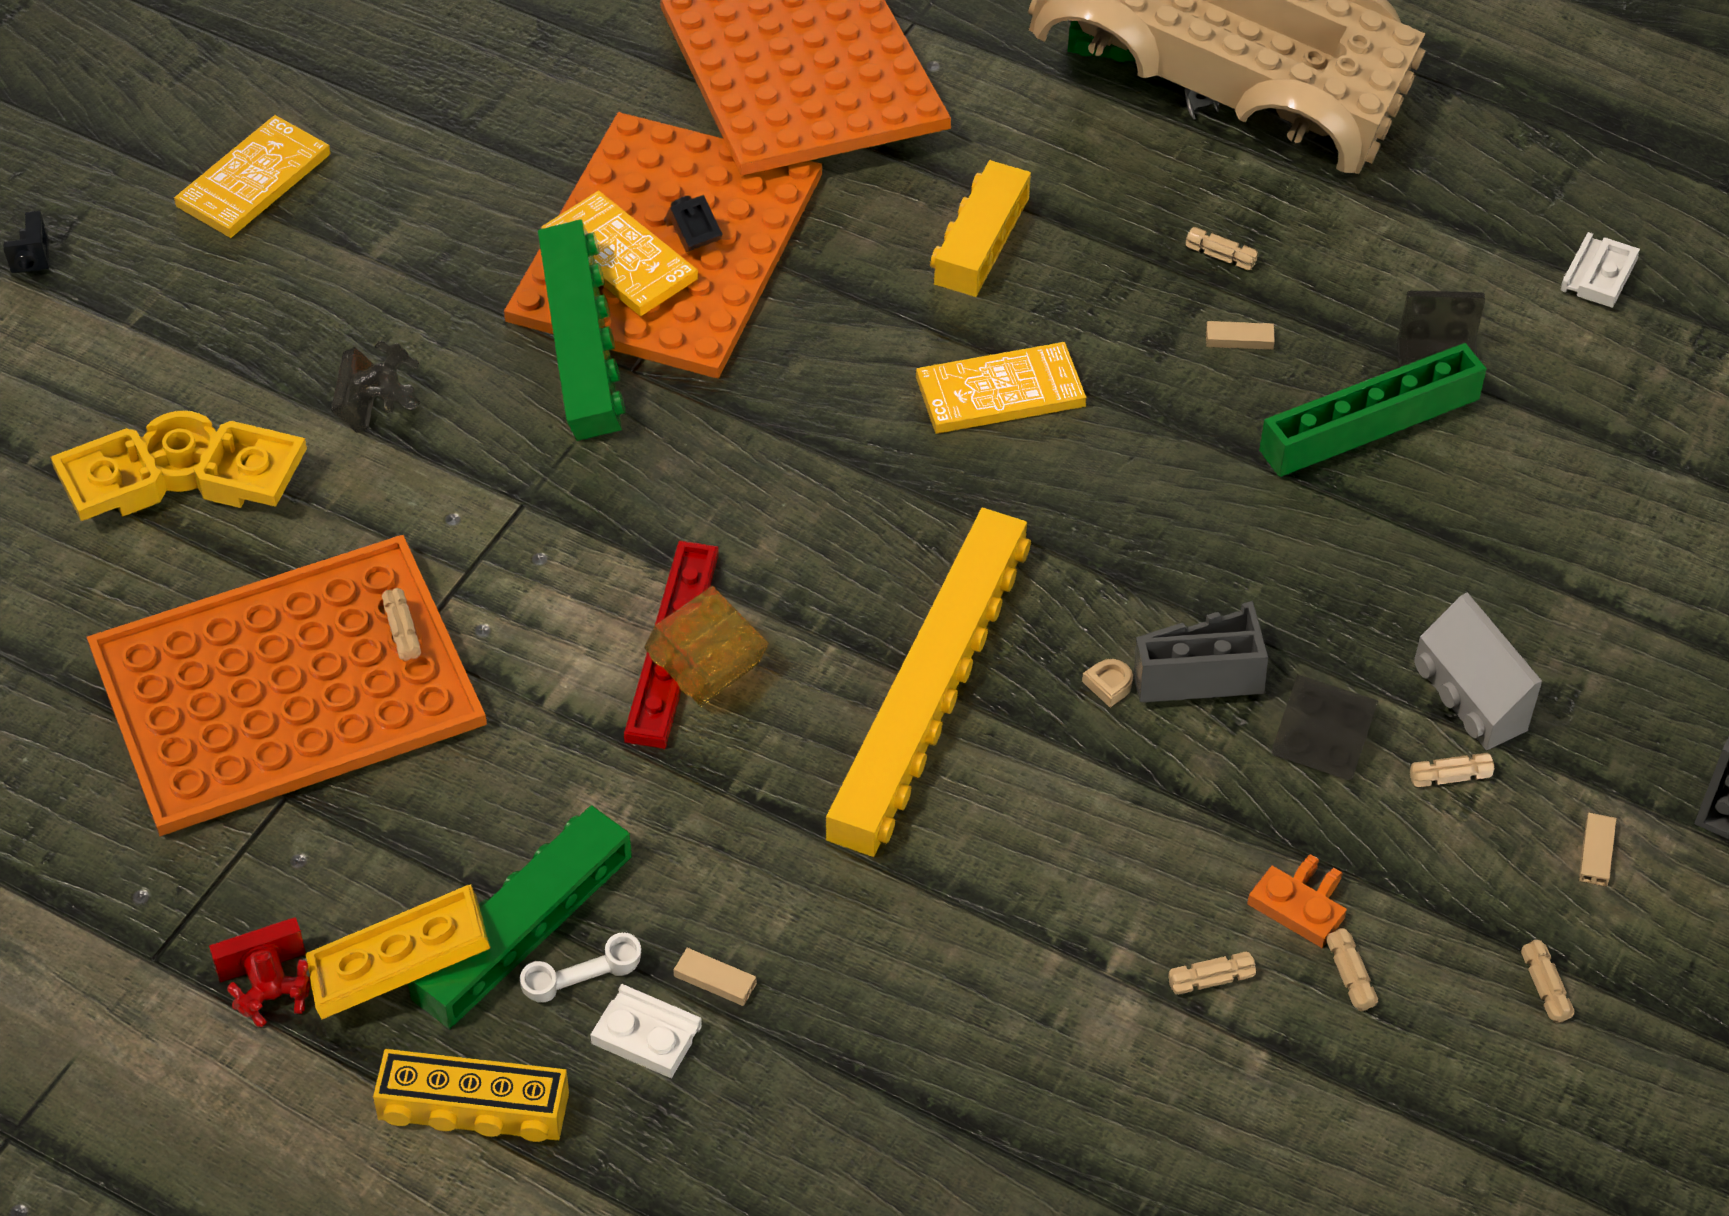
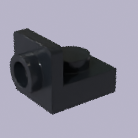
[664,195,723,252]
[3,211,49,273]

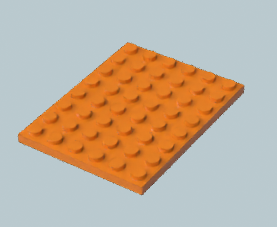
[660,0,951,176]
[504,112,822,379]
[87,535,487,836]

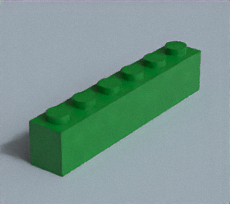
[538,219,625,441]
[1259,343,1487,477]
[408,805,632,1030]

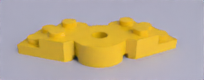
[51,411,307,521]

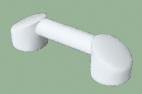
[520,933,641,1002]

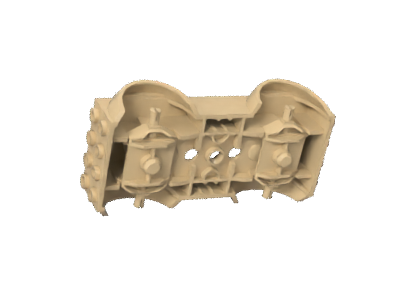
[1028,0,1426,174]

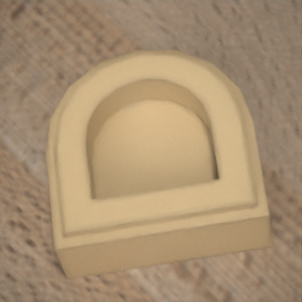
[1082,659,1133,707]

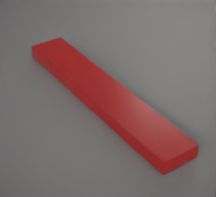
[624,541,719,749]

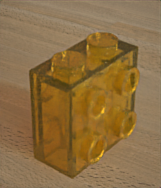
[644,586,769,707]

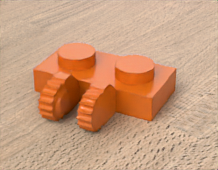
[1247,854,1347,948]

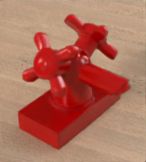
[209,917,311,1027]

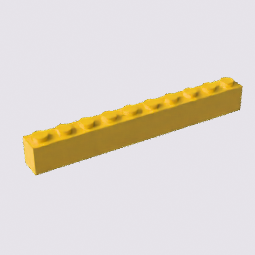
[826,507,1031,857]

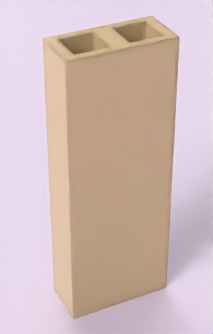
[1206,321,1275,350]
[1579,813,1616,886]
[674,948,757,1006]

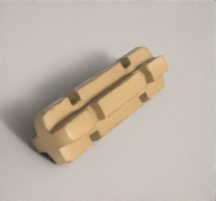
[1186,227,1258,271]
[382,588,421,661]
[1410,753,1494,787]
[1326,928,1378,1011]
[1521,940,1574,1023]
[1168,952,1256,995]

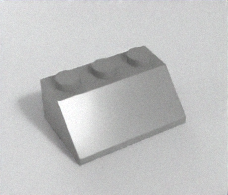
[1414,592,1542,751]

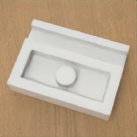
[1561,232,1640,308]
[590,984,702,1079]

